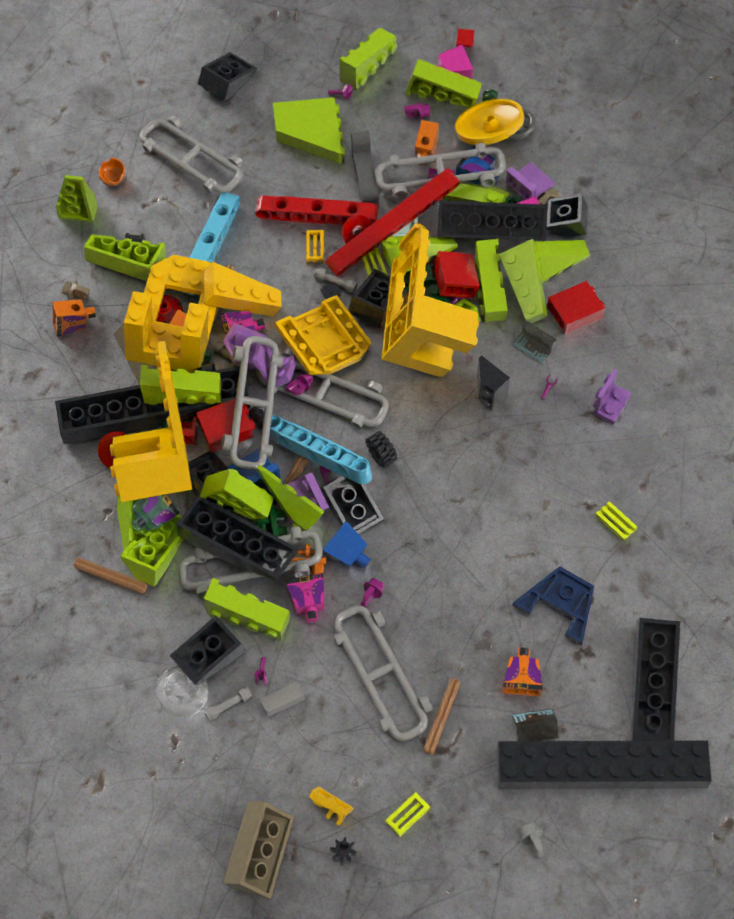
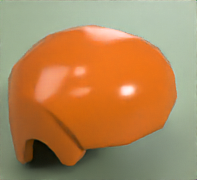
[98,158,125,186]

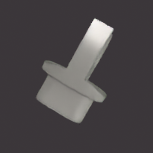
[520,823,544,858]

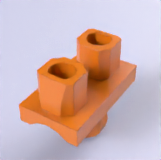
[291,544,326,575]

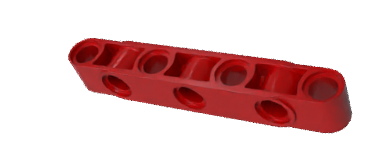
[255,195,379,225]

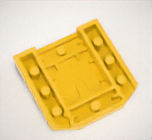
[274,295,372,375]

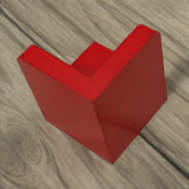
[456,28,475,48]
[181,416,199,445]

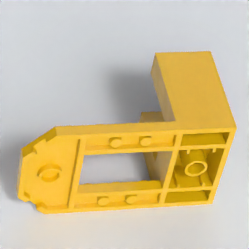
[381,223,479,378]
[124,255,217,373]
[110,341,192,502]

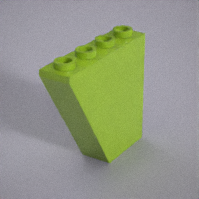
[273,97,345,164]

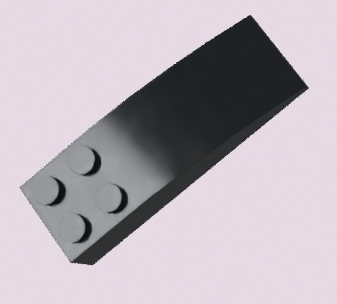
[437,200,548,241]
[176,495,299,581]
[632,618,681,741]

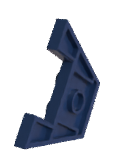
[512,566,594,646]

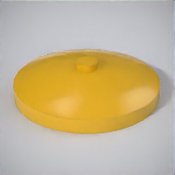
[455,99,525,145]

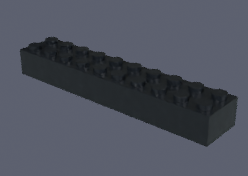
[55,366,250,444]
[497,740,712,789]

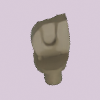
[538,188,561,205]
[62,281,90,299]

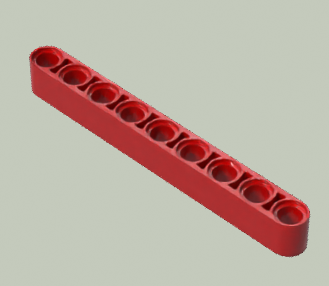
[324,168,460,277]

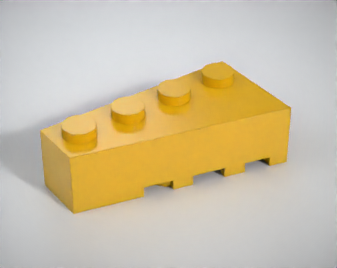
[204,262,282,317]

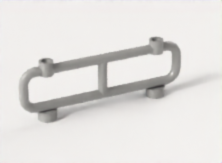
[139,115,243,193]
[375,143,506,200]
[221,336,283,470]
[257,347,389,429]
[179,527,323,599]
[333,605,433,741]

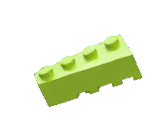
[339,27,397,90]
[404,59,482,108]
[84,234,166,281]
[474,239,507,322]
[499,239,548,324]
[140,364,221,405]
[204,578,290,639]

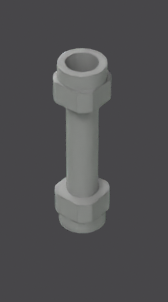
[314,268,358,293]
[212,341,252,374]
[203,686,252,721]

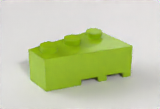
[200,469,274,521]

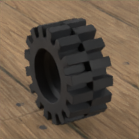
[365,431,398,468]

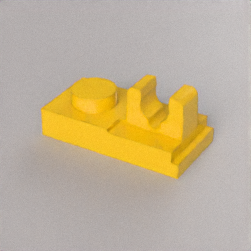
[309,786,354,825]

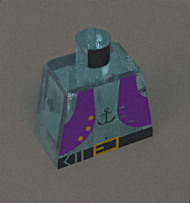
[132,494,180,531]

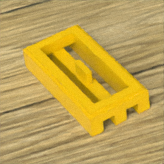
[306,230,324,263]

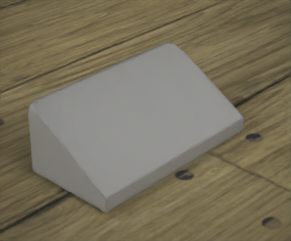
[259,682,305,717]

